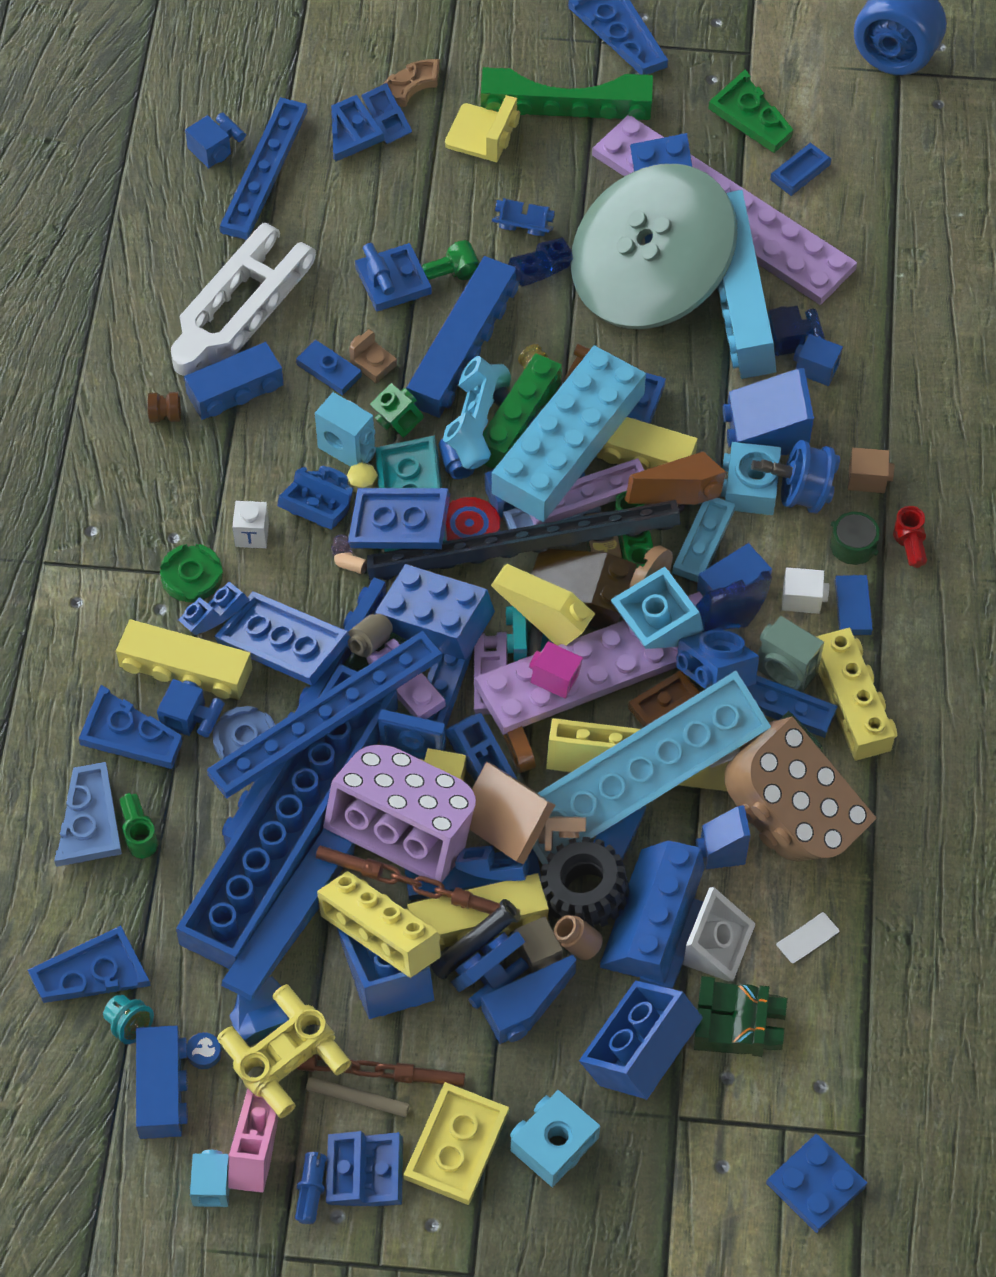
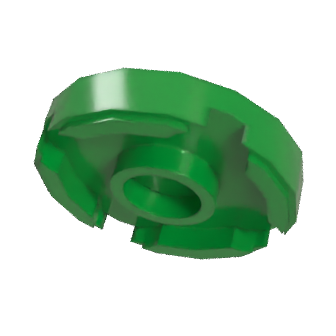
[160,544,223,602]

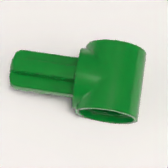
[422,240,480,280]
[120,793,158,859]

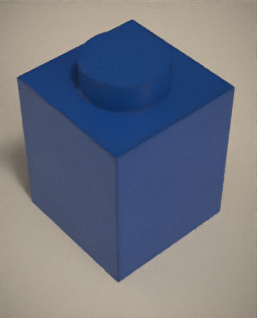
[793,334,843,386]

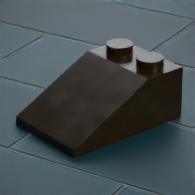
[531,549,637,629]

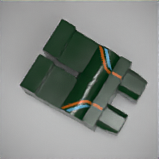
[694,976,788,1057]

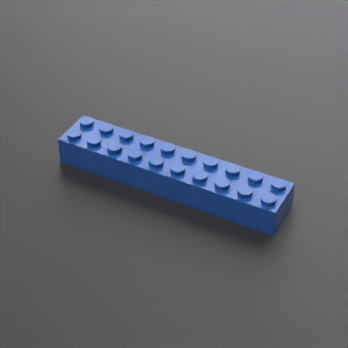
[176,664,398,969]

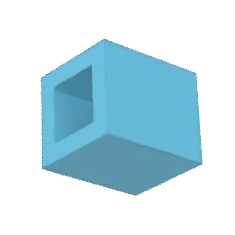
[190,1150,229,1207]

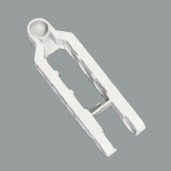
[171,223,316,376]

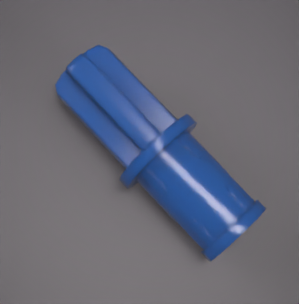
[295,1152,327,1224]

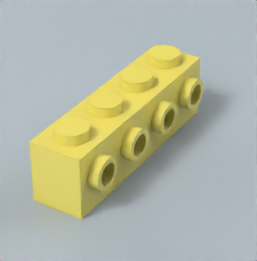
[816,628,897,761]
[317,871,441,978]

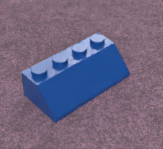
[600,840,705,983]

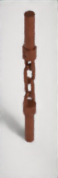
[316,845,520,914]
[297,1054,465,1087]

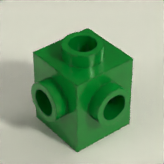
[370,383,424,438]

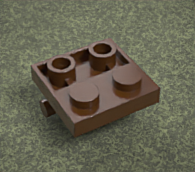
[628,670,699,727]

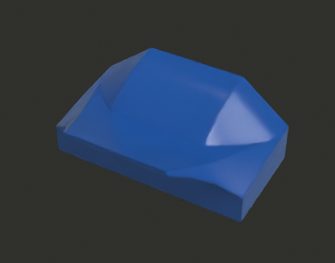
[229,976,289,1046]

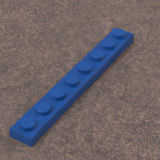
[207,631,442,799]

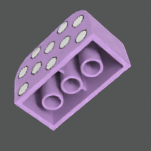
[323,745,476,883]

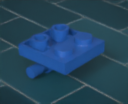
[355,243,432,312]
[451,931,529,1009]

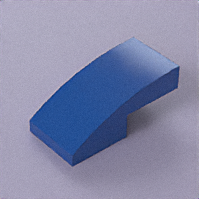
[361,83,412,145]
[455,845,530,881]

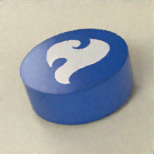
[187,1032,222,1069]

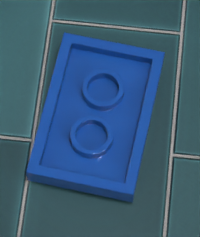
[348,488,450,549]

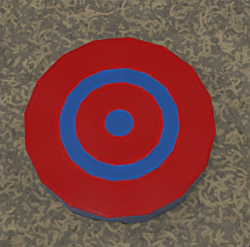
[446,497,500,541]

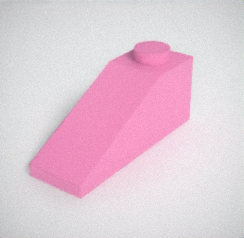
[228,1089,278,1193]

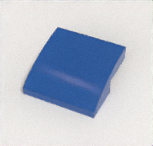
[326,1131,403,1206]

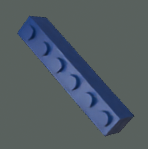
[406,256,519,418]

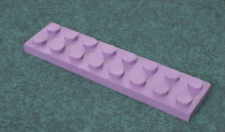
[474,592,723,735]

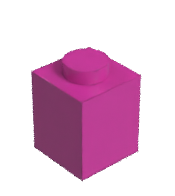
[529,641,583,699]

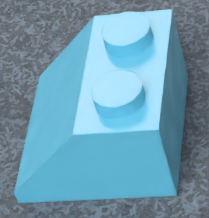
[611,567,704,649]

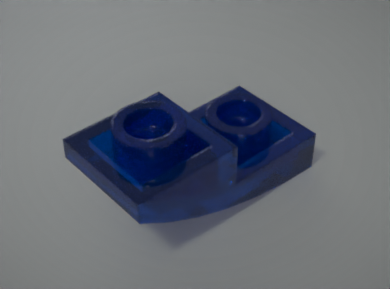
[508,237,573,287]

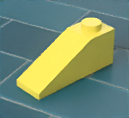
[491,564,595,646]

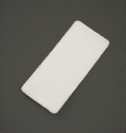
[776,912,839,963]

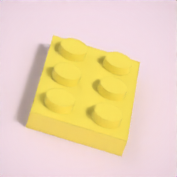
[403,1082,509,1205]

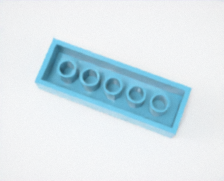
[717,190,777,379]
[492,345,646,523]

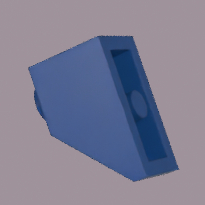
[696,805,750,870]

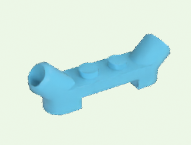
[443,356,511,470]

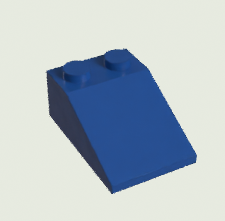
[337,928,435,1019]

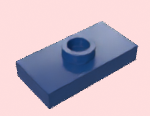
[296,340,362,396]

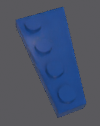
[568,0,668,75]

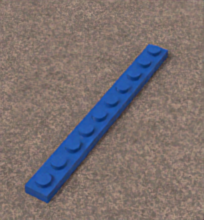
[222,577,386,847]

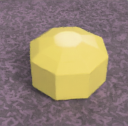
[347,462,378,493]

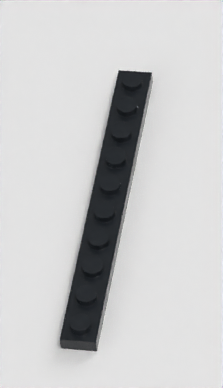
[367,500,681,580]

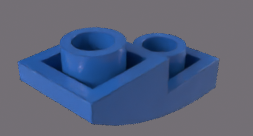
[178,582,250,635]

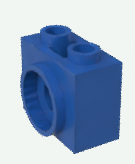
[676,628,759,689]

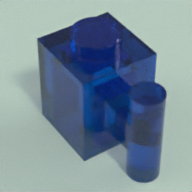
[768,305,825,356]

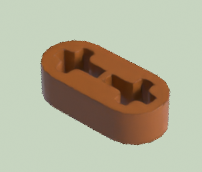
[503,726,536,773]

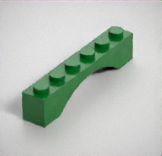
[481,67,653,120]

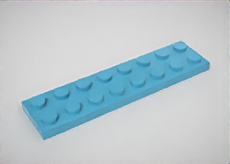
[533,671,771,864]

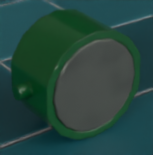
[830,511,880,565]

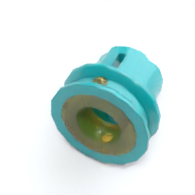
[103,995,154,1045]

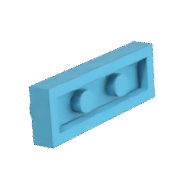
[672,498,736,582]

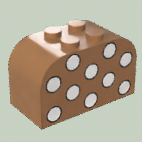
[725,717,877,862]

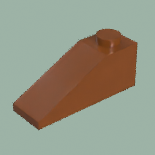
[625,452,726,505]

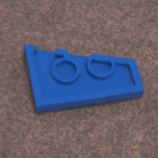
[78,685,183,769]
[28,926,151,1003]

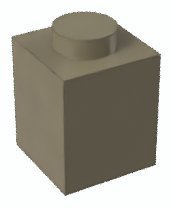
[514,916,563,974]

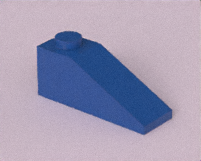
[445,713,518,782]
[481,955,576,1044]

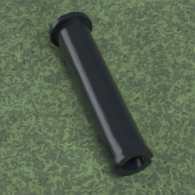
[430,899,521,979]

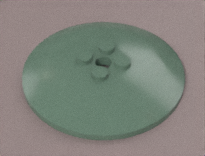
[571,164,737,329]

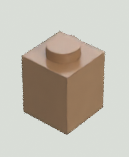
[848,447,894,493]

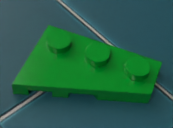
[708,69,793,153]

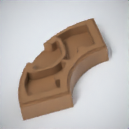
[384,59,440,107]

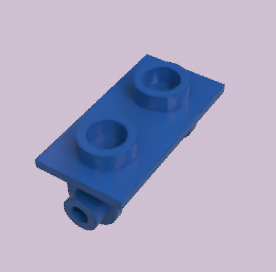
[492,198,555,236]

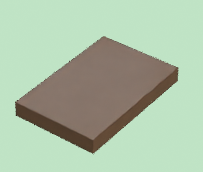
[470,762,555,864]

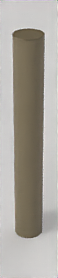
[306,1077,410,1117]

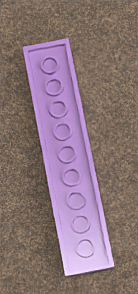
[592,115,857,305]

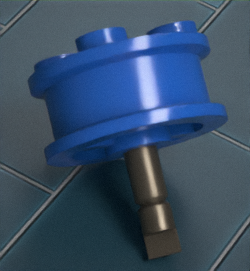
[751,440,840,514]

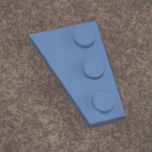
[54,762,122,867]

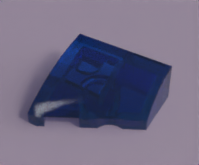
[695,571,772,632]

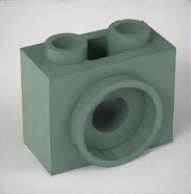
[757,616,824,693]

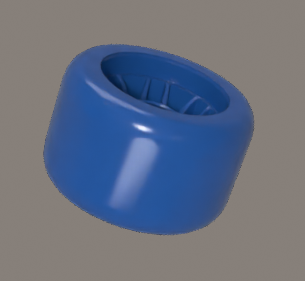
[854,0,947,75]

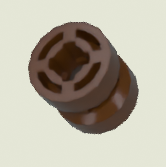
[147,392,181,423]

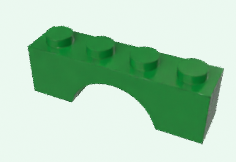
[483,353,562,469]

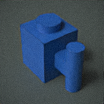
[185,113,246,169]
[157,679,225,737]

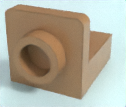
[349,329,397,383]
[538,816,587,851]

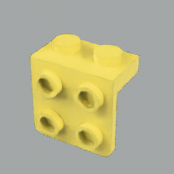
[445,95,520,162]

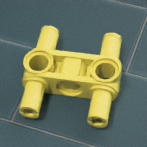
[217,984,351,1118]

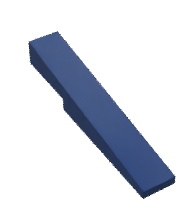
[222,828,355,1001]

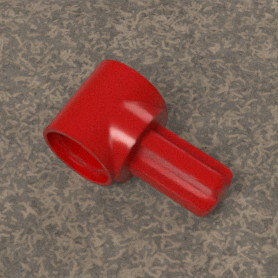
[893,506,927,568]

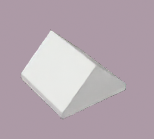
[683,887,756,981]

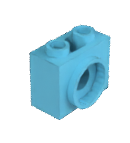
[315,392,376,467]
[720,442,781,515]
[510,1090,600,1188]

